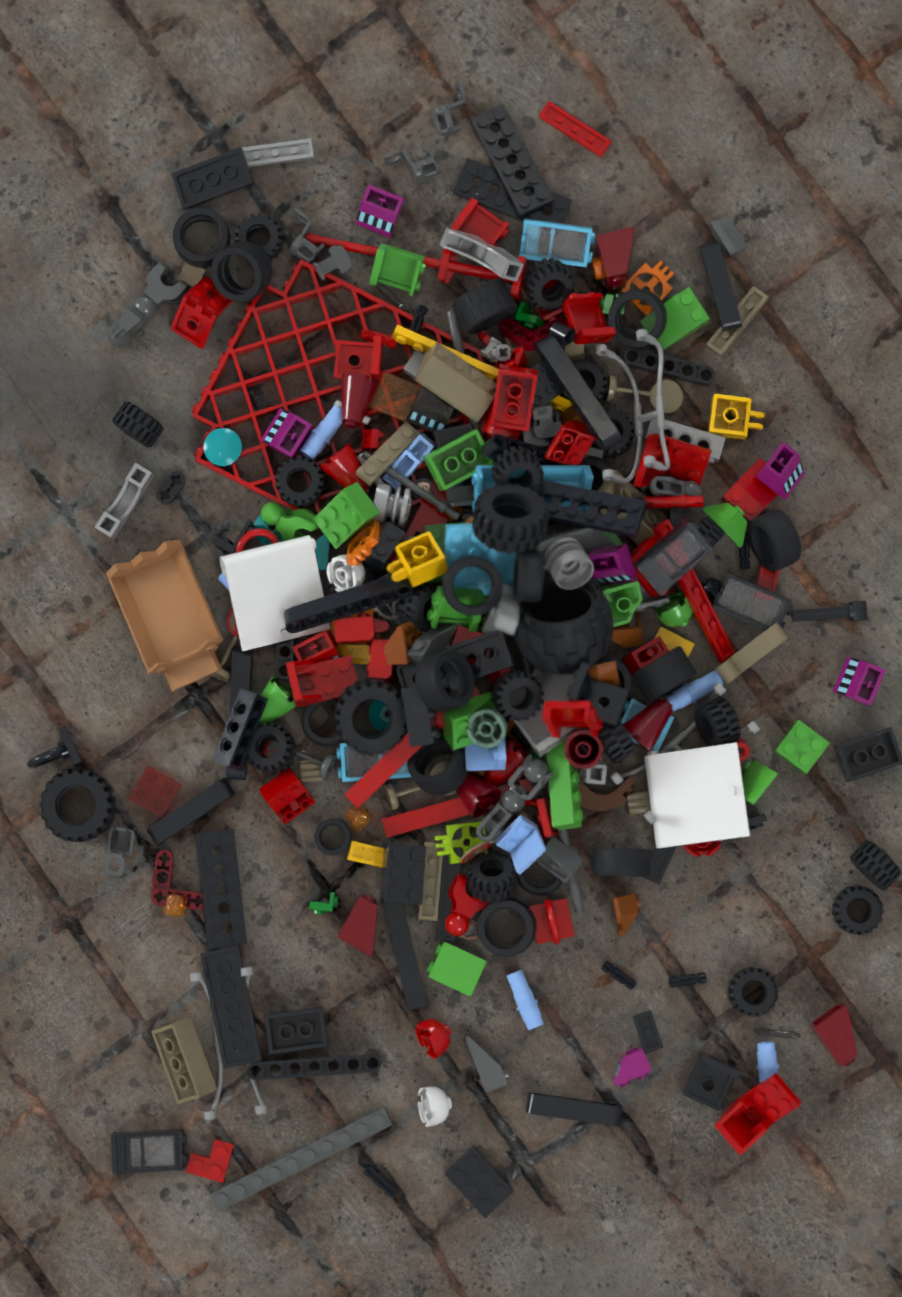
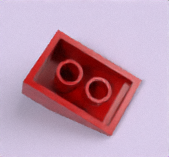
[490,364,538,432]
[721,458,778,524]

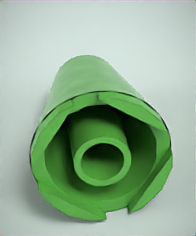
[259,676,296,727]

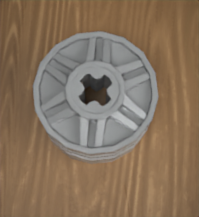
[373,483,412,529]
[543,537,594,590]

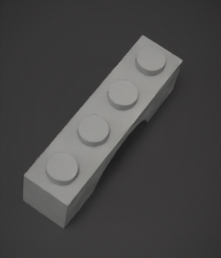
[95,463,154,540]

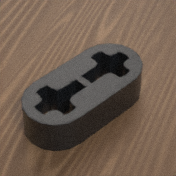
[156,471,186,505]

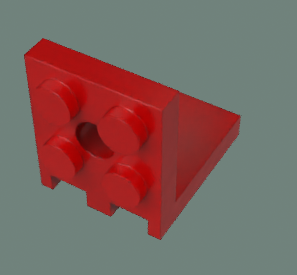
[170,276,234,349]
[334,335,383,383]

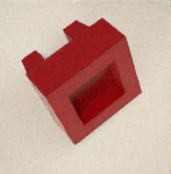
[361,429,384,450]

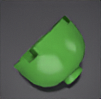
[654,592,693,628]

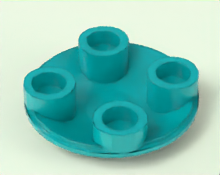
[204,428,242,467]

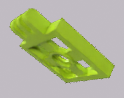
[434,821,487,864]

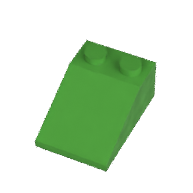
[639,287,710,351]
[443,692,496,750]
[741,760,777,805]

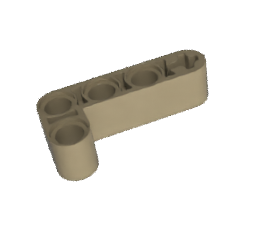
[715,622,788,685]

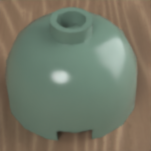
[467,708,507,749]

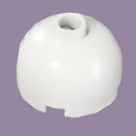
[327,554,365,592]
[418,1086,452,1127]

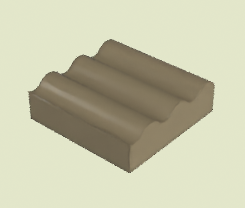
[177,263,206,288]
[300,759,323,782]
[626,790,650,815]

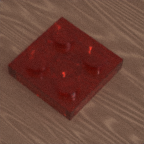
[128,765,182,818]

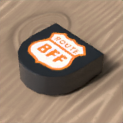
[414,478,434,498]

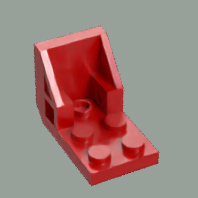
[633,433,712,488]
[286,655,357,707]
[714,1073,802,1155]

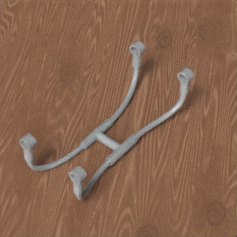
[596,329,670,484]
[610,683,760,824]
[190,967,267,1120]

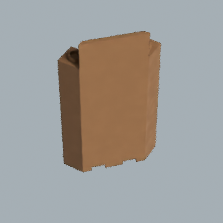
[106,540,223,692]

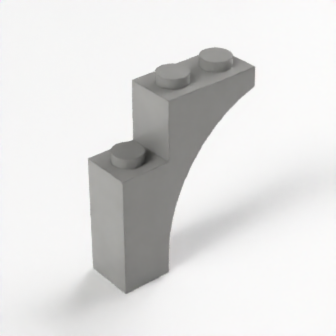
[440,227,524,282]

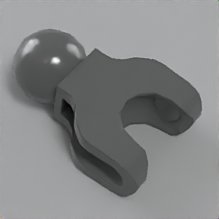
[640,476,702,496]

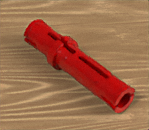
[645,494,704,509]

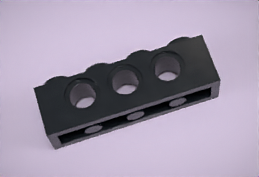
[212,688,268,771]

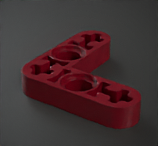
[499,318,569,351]
[151,850,203,910]

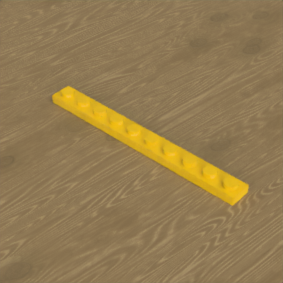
[392,325,572,414]

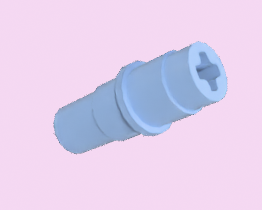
[300,405,343,461]
[665,670,724,712]
[506,970,544,1030]
[756,1041,780,1083]

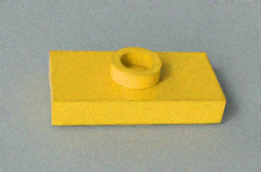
[338,644,371,664]
[347,841,384,868]

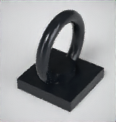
[27,726,82,768]

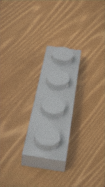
[236,138,314,167]

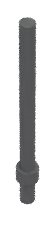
[361,451,461,520]

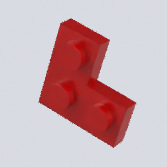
[186,1139,234,1183]

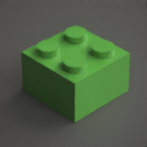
[773,720,830,774]

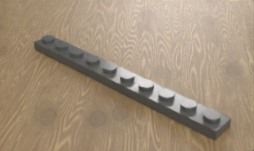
[209,1107,392,1212]

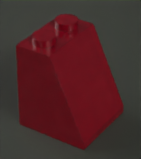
[596,227,634,292]
[337,894,378,956]
[809,1002,858,1067]

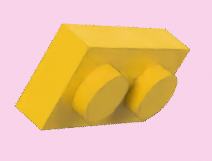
[654,627,695,657]

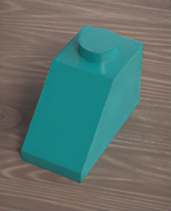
[314,534,331,572]

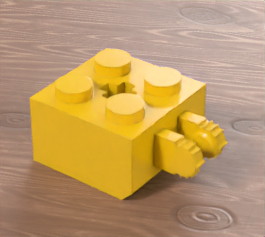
[708,394,764,440]
[387,531,448,587]

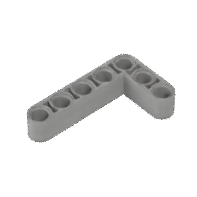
[481,583,519,635]

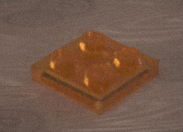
[370,372,420,422]

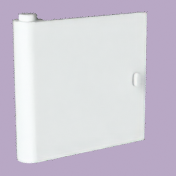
[220,535,330,651]
[644,742,750,849]

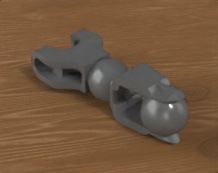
[107,262,189,347]
[476,754,553,841]

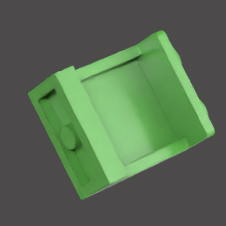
[369,243,426,297]
[427,586,486,632]
[427,941,487,997]

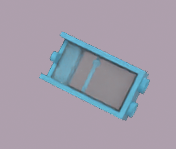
[519,218,595,267]
[337,743,412,782]

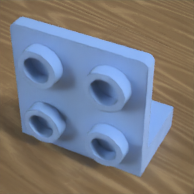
[465,737,506,771]
[494,815,546,874]

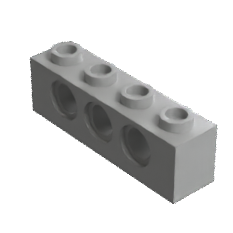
[644,418,726,464]

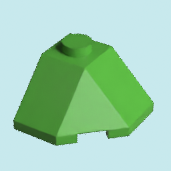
[702,503,747,548]
[599,580,643,627]

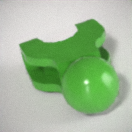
[261,502,319,541]

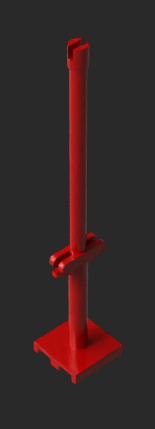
[305,233,527,303]

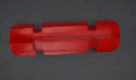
[360,328,397,349]

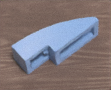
[382,433,436,490]

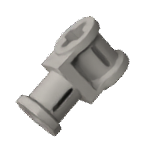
[480,337,511,363]

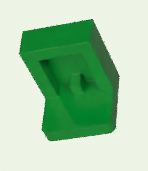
[600,292,625,314]
[515,302,544,330]
[309,892,338,915]

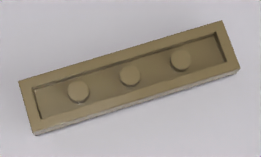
[706,286,769,357]
[356,422,420,486]
[418,842,443,921]

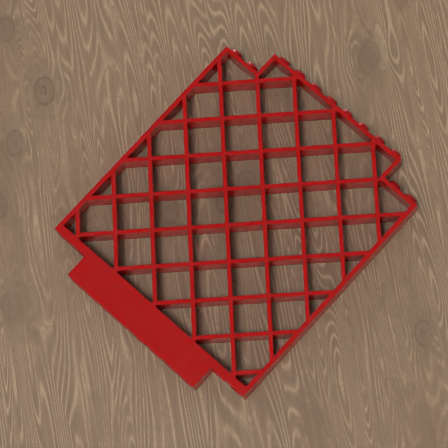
[192,259,497,563]

